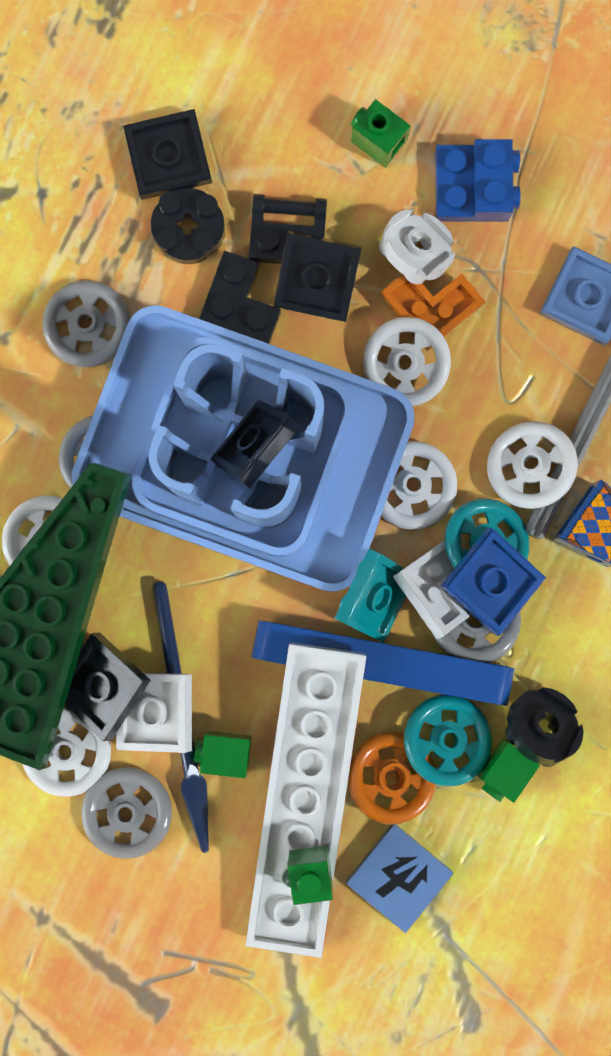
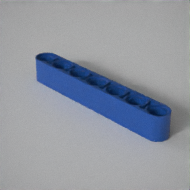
[251,620,514,706]

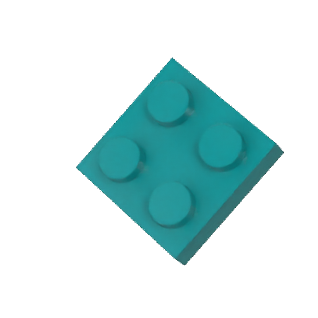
[334,549,407,643]

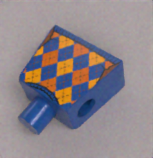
[552,480,611,567]

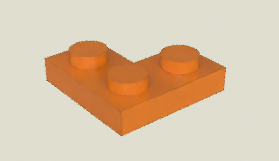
[380,274,486,351]

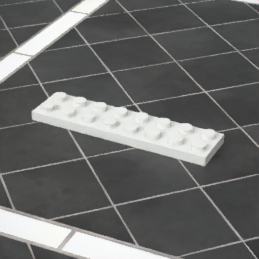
[246,642,366,958]

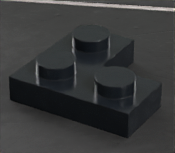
[199,250,281,344]

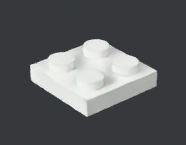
[116,673,192,753]

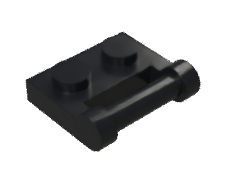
[249,193,327,264]

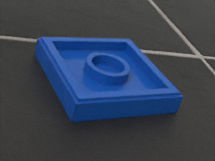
[441,528,546,636]

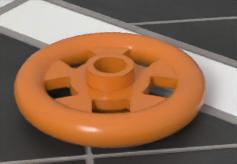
[348,732,436,825]

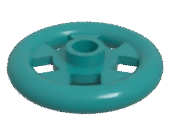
[445,498,529,568]
[404,695,492,787]

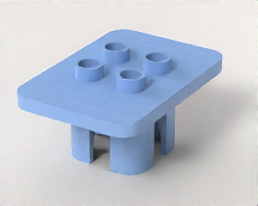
[72,305,414,592]

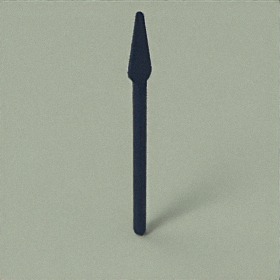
[152,581,209,853]

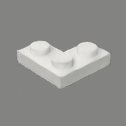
[393,540,470,640]

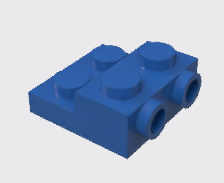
[435,139,521,222]

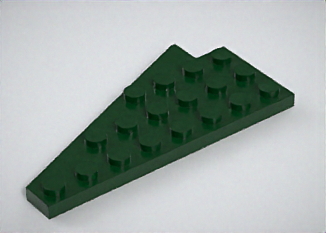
[0,463,132,771]

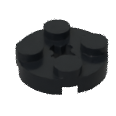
[151,188,225,264]
[505,688,584,767]

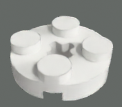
[379,210,455,284]

